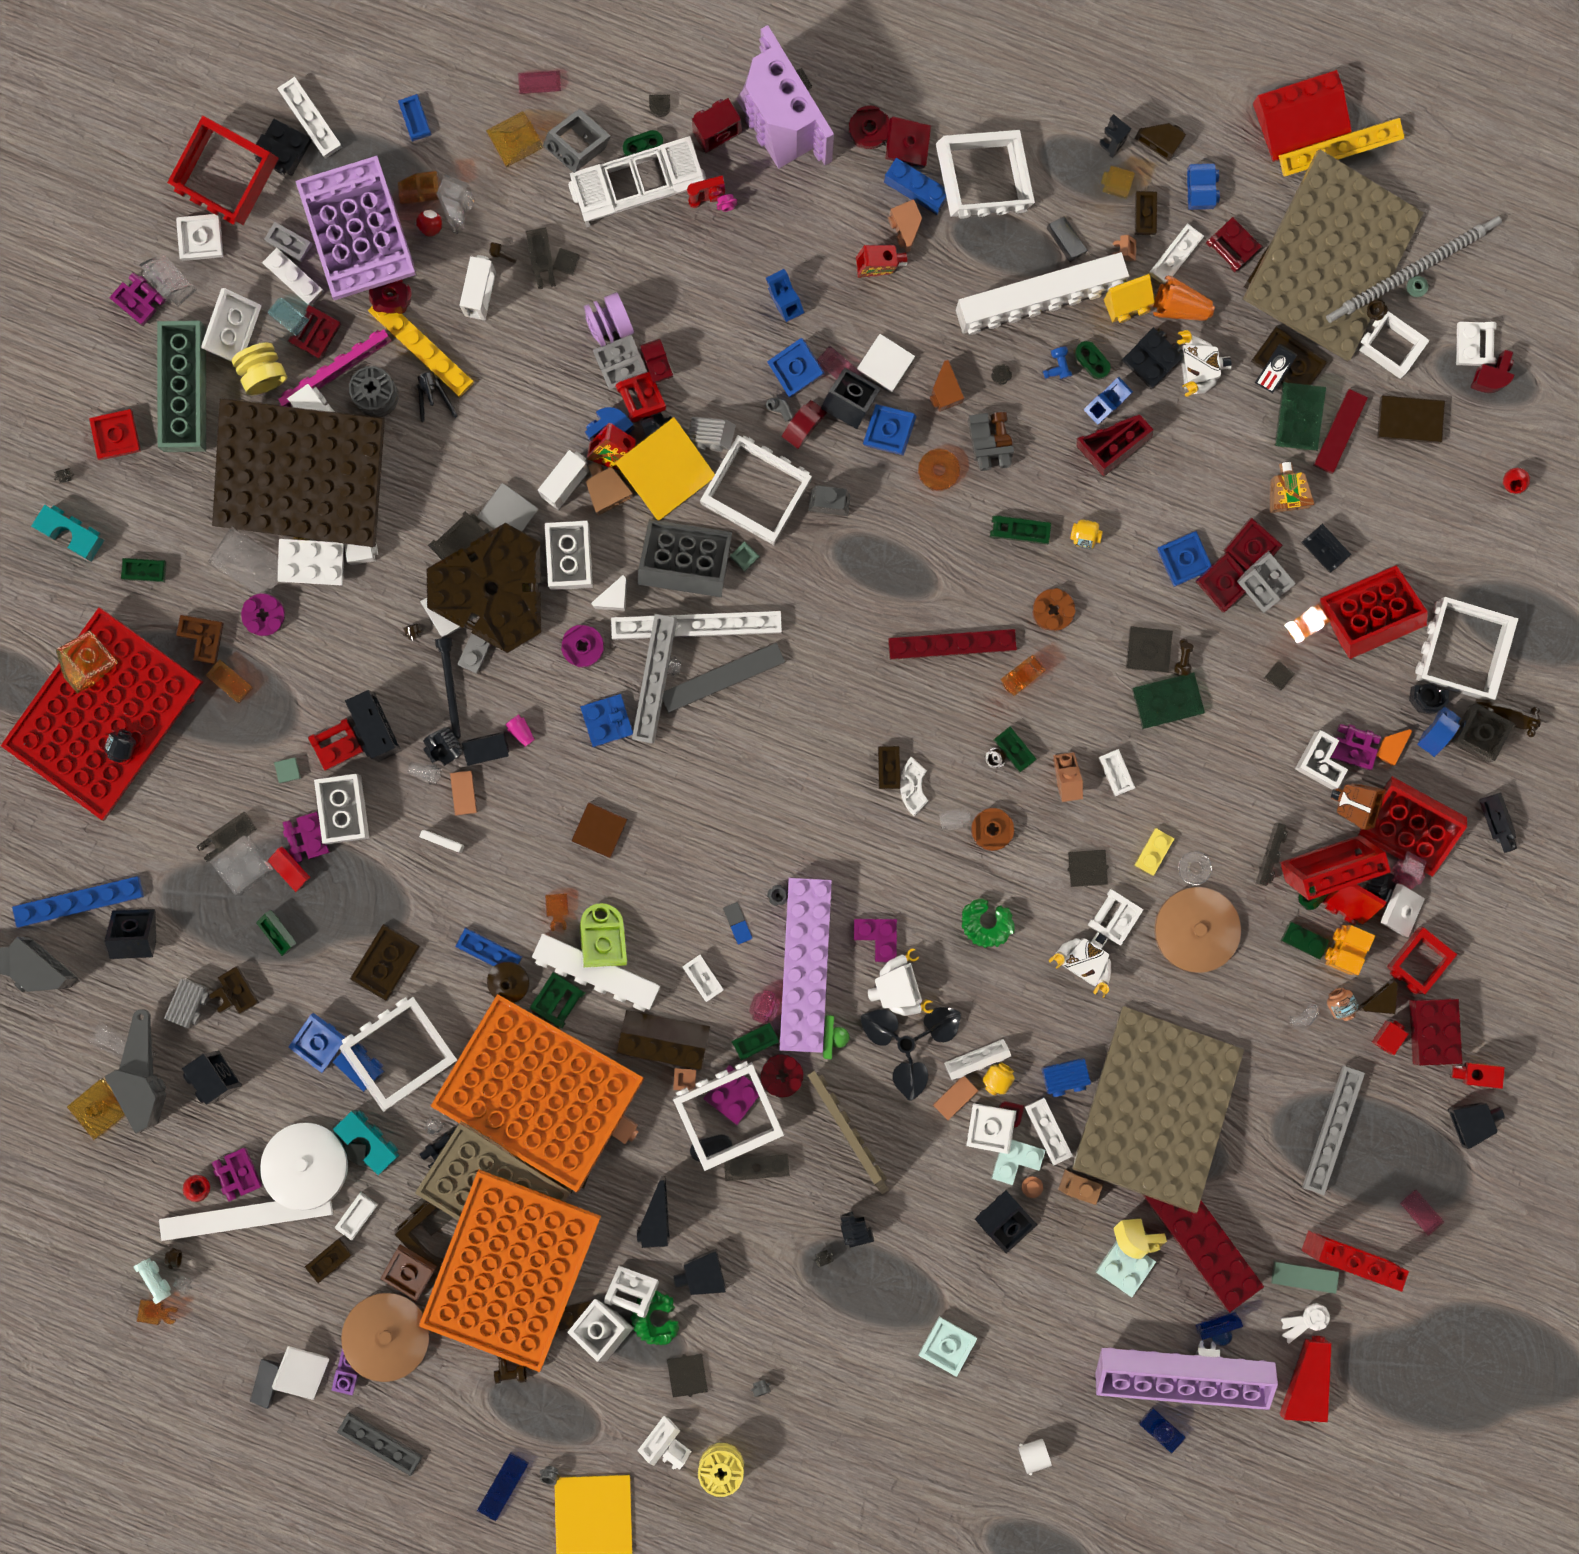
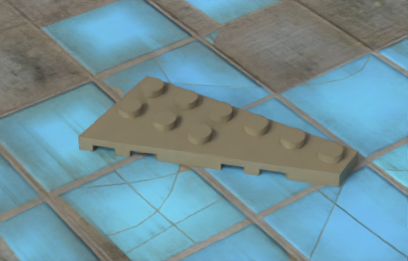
[807,1071,890,1195]

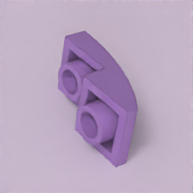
[331,1349,359,1395]

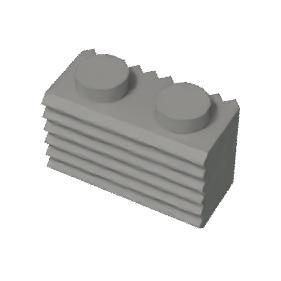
[687,417,736,452]
[164,978,209,1028]

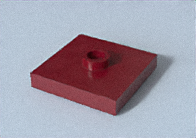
[885,116,931,168]
[1223,518,1283,571]
[1195,552,1246,613]

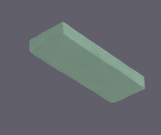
[1271,1261,1339,1294]

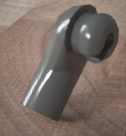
[766,398,794,422]

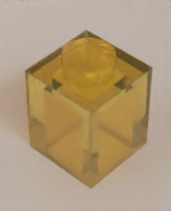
[1100,166,1135,199]

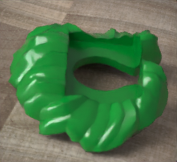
[961,898,1014,948]
[630,1291,679,1345]

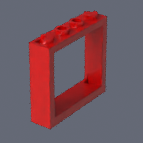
[167,115,279,226]
[1280,835,1391,900]
[1301,1230,1409,1292]

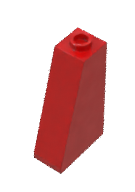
[1280,1335,1332,1423]

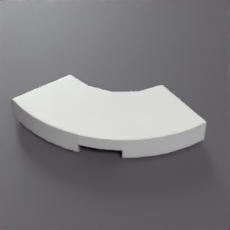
[900,757,928,816]

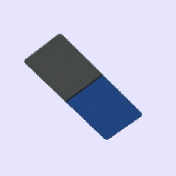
[723,902,752,945]

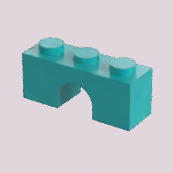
[31,505,105,562]
[333,1110,400,1175]

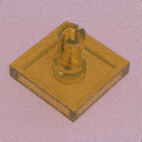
[67,1079,125,1140]

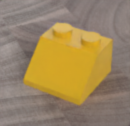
[1104,274,1155,323]

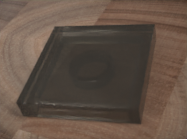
[1126,626,1173,673]

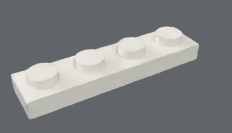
[277,77,342,159]

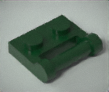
[530,972,586,1029]

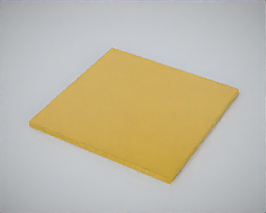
[615,417,715,521]
[555,1475,632,1554]

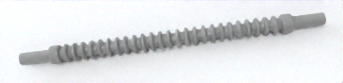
[1326,216,1502,323]

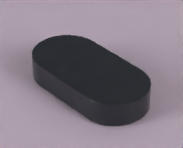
[690,1134,732,1162]

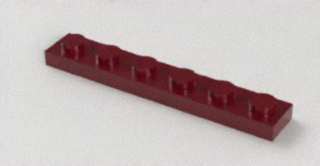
[888,629,1017,660]

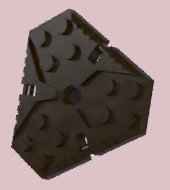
[427,522,541,653]

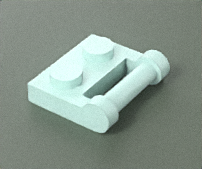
[134,1258,171,1304]

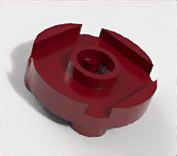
[849,105,890,149]
[369,279,412,314]
[761,1054,803,1098]

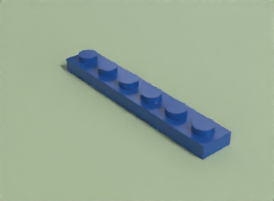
[12,876,144,928]

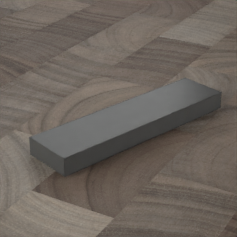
[337,1412,423,1476]

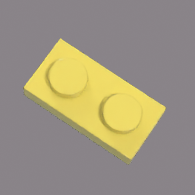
[1134,828,1174,876]

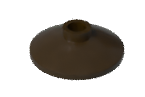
[487,961,529,1003]

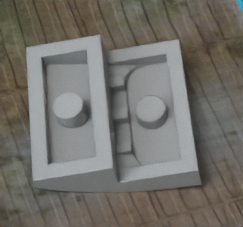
[593,334,647,390]
[477,483,538,532]
[1237,551,1296,613]

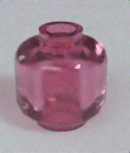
[749,990,780,1024]

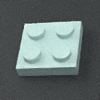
[1095,1240,1156,1297]
[918,1316,977,1377]

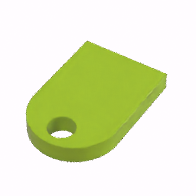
[580,903,627,968]

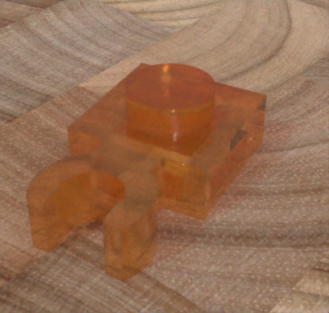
[545,893,569,931]
[137,1299,178,1325]

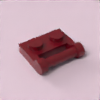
[1206,217,1262,273]
[287,305,341,360]

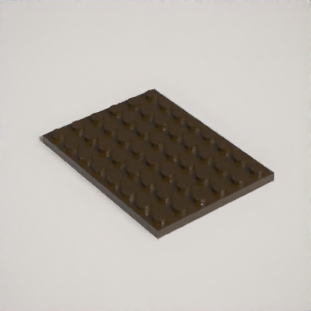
[212,398,385,547]

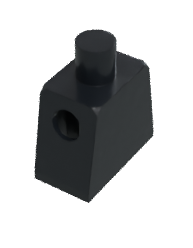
[1448,1102,1505,1149]
[673,1249,726,1295]

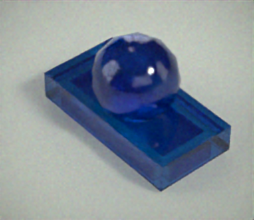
[1195,1312,1243,1346]
[1139,1407,1186,1454]

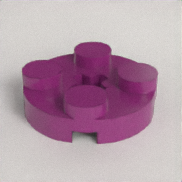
[241,593,285,636]
[561,625,604,668]

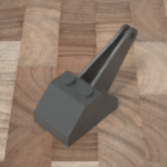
[0,937,78,992]
[104,1009,167,1134]

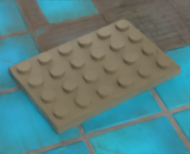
[415,1121,571,1221]

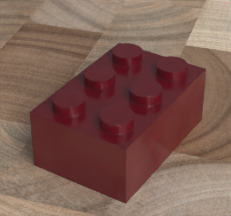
[1409,998,1462,1066]

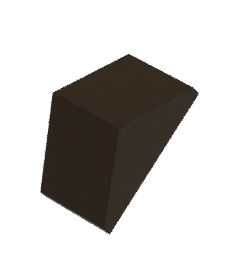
[1359,980,1398,1014]

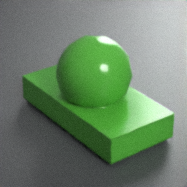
[823,1015,850,1059]

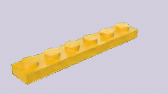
[1279,118,1405,176]
[368,306,474,398]

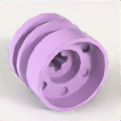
[584,292,634,347]

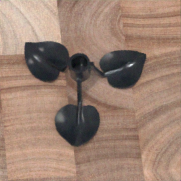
[861,1007,961,1101]

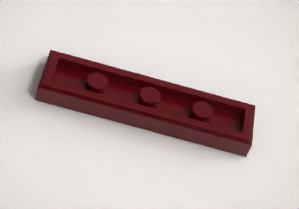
[1313,389,1368,474]

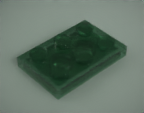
[1274,382,1326,451]
[1132,672,1205,730]

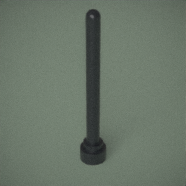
[435,637,461,739]

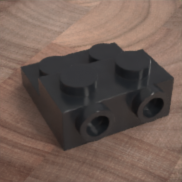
[254,119,312,176]
[1122,327,1183,390]

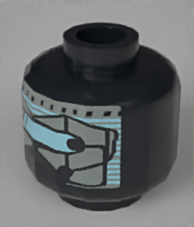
[104,729,136,763]

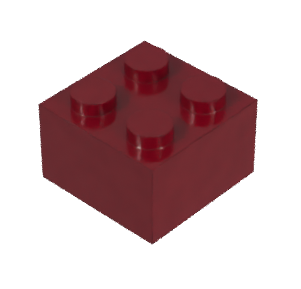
[692,98,742,153]

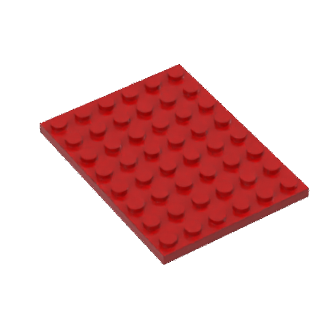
[0,607,203,821]

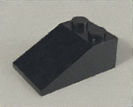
[637,1176,670,1248]

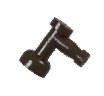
[1174,639,1194,676]
[494,1356,527,1384]

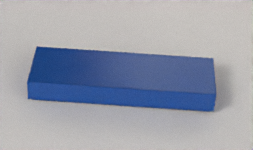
[455,928,522,966]

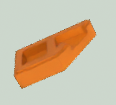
[1376,729,1412,766]

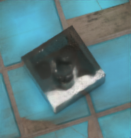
[1450,704,1514,763]

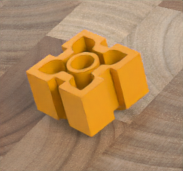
[1325,925,1375,975]

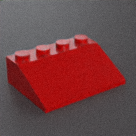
[1253,70,1352,162]
[1320,565,1428,659]
[1358,776,1468,877]

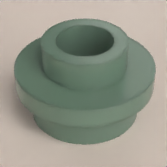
[1407,276,1428,297]

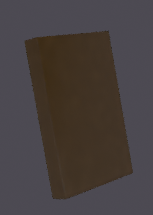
[1251,326,1327,397]
[1377,395,1445,444]
[350,924,420,1001]

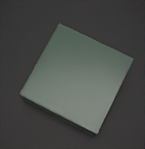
[730,541,760,572]
[274,758,301,784]

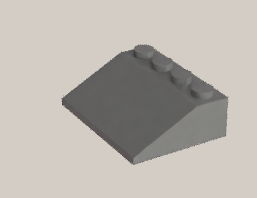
[638,519,732,598]

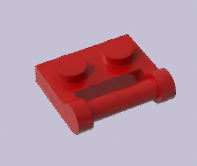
[687,176,725,208]
[615,372,666,423]
[308,718,364,771]

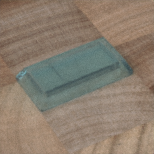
[268,297,309,336]

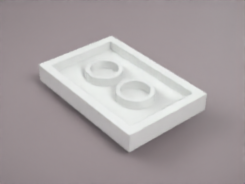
[201,288,262,362]
[278,539,344,585]

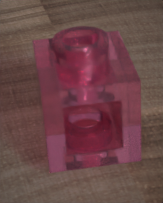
[1392,852,1427,890]

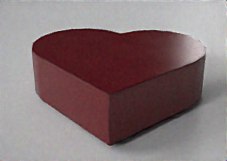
[998,1101,1024,1128]

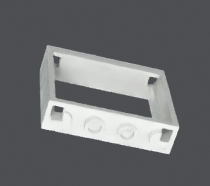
[936,130,1035,219]
[700,435,812,545]
[1415,597,1518,701]
[339,997,457,1112]
[673,1061,784,1171]

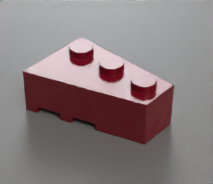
[1076,414,1154,477]

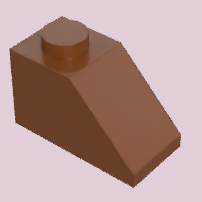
[930,360,964,412]

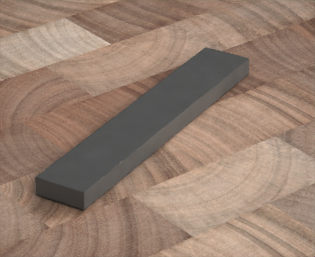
[663,643,785,713]

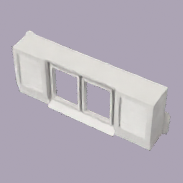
[568,136,707,228]

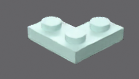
[991,1139,1046,1185]

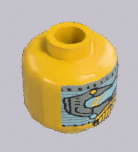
[1070,519,1103,549]

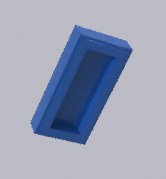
[398,94,432,142]

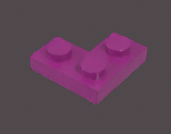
[854,919,897,962]

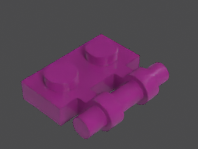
[109,272,166,326]
[1330,724,1381,770]
[282,812,330,863]
[212,1147,263,1202]

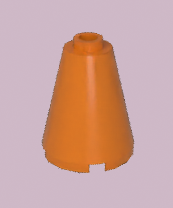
[1153,275,1215,321]

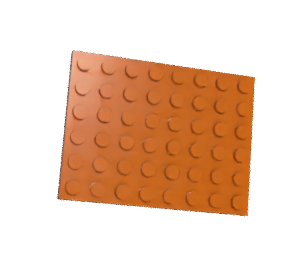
[431,994,645,1193]
[419,1169,601,1372]

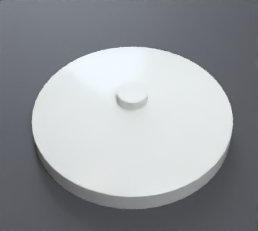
[260,1123,348,1210]

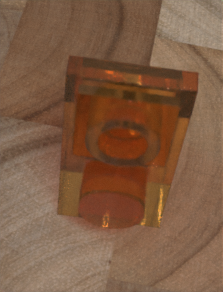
[398,171,442,204]

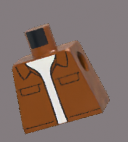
[1331,783,1386,830]

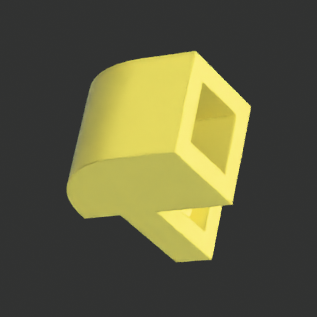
[1113,1219,1167,1259]

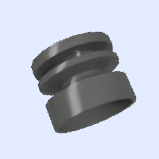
[349,366,399,417]

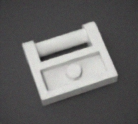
[1456,322,1497,366]
[1088,889,1143,946]
[604,1266,659,1318]

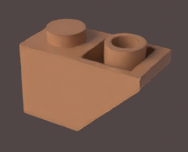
[888,199,922,253]
[1053,752,1083,802]

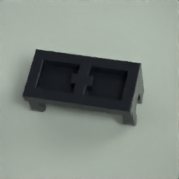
[1099,114,1132,158]
[1301,523,1352,573]
[461,731,509,766]

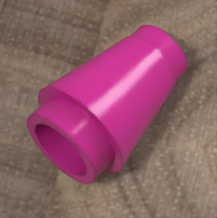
[505,714,535,746]

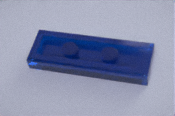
[477,1452,529,1522]

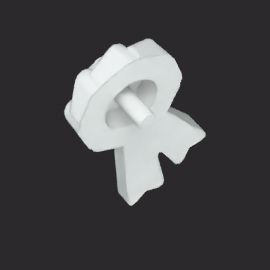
[1281,1303,1330,1344]

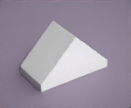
[591,575,627,611]

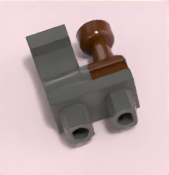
[967,412,1014,471]

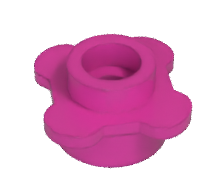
[717,194,738,212]

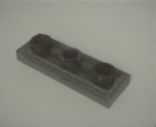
[1255,823,1288,886]
[724,1154,790,1181]

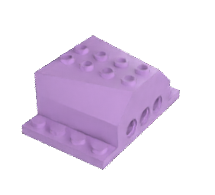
[736,25,834,169]
[296,156,416,300]

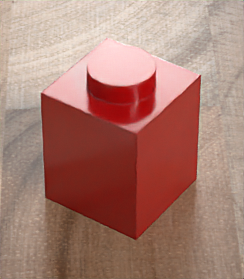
[1372,1020,1408,1055]

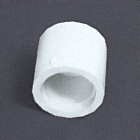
[1018,1439,1052,1475]

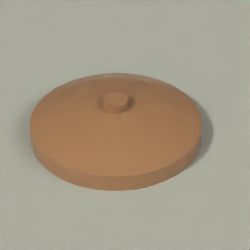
[1154,887,1241,973]
[341,1293,429,1382]

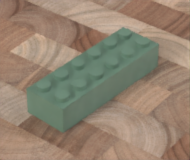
[157,321,206,452]

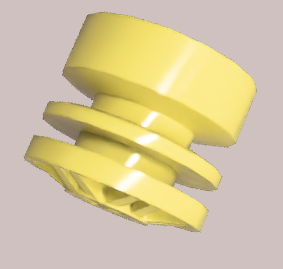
[231,342,287,396]
[698,1443,744,1497]

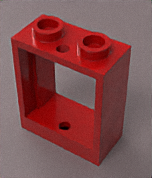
[1387,927,1457,995]

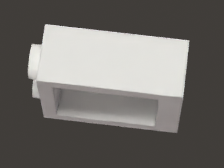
[459,255,496,321]
[1359,312,1429,379]
[538,450,589,510]

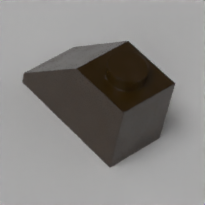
[1135,123,1186,161]

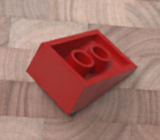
[1322,884,1386,926]

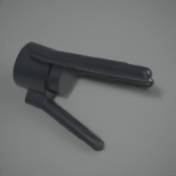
[417,372,457,422]

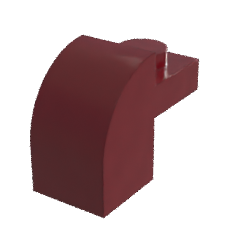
[640,338,673,384]
[1470,350,1515,393]
[781,400,827,449]

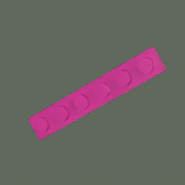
[278,329,391,407]

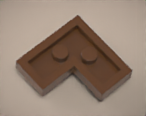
[176,615,224,665]

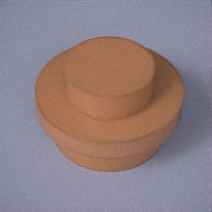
[1022,1176,1043,1198]

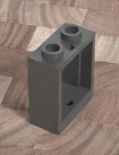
[543,109,610,173]

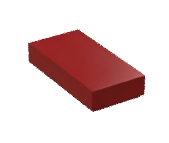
[268,846,311,892]

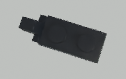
[1479,792,1517,853]

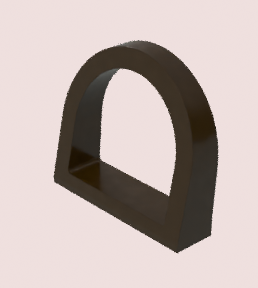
[395,1201,444,1272]

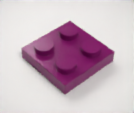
[703,1064,759,1125]

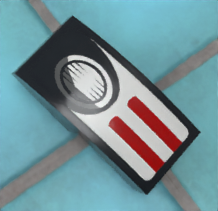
[1255,344,1297,394]

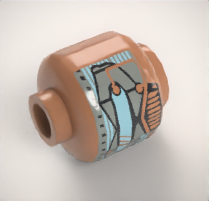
[1327,988,1359,1021]

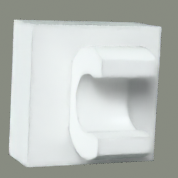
[1195,1341,1220,1357]
[663,1439,691,1469]

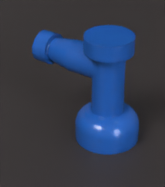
[1043,346,1073,379]

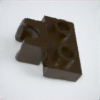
[209,966,259,1014]

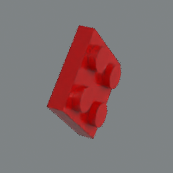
[89,409,141,460]

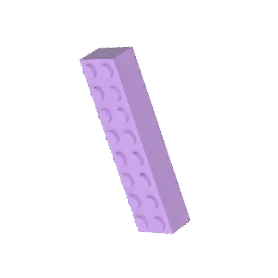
[780,878,832,1053]
[1095,1348,1278,1410]

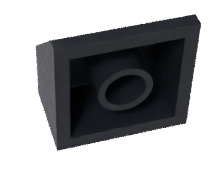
[821,367,881,429]
[104,909,156,959]
[975,1190,1037,1254]

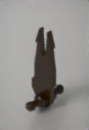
[1473,699,1541,737]

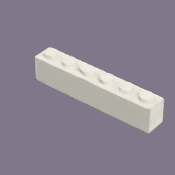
[532,934,661,1012]

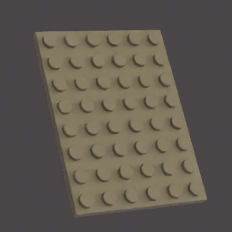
[1243,149,1424,361]
[1072,1006,1244,1213]

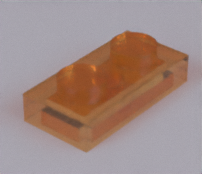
[206,659,253,704]

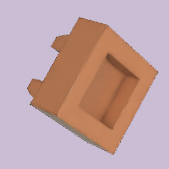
[1113,235,1136,262]

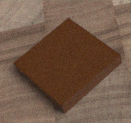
[571,802,628,858]
[380,1244,437,1301]

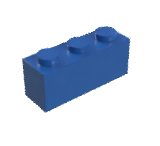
[884,158,947,215]

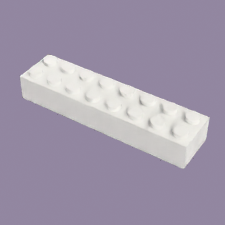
[956,252,1129,335]

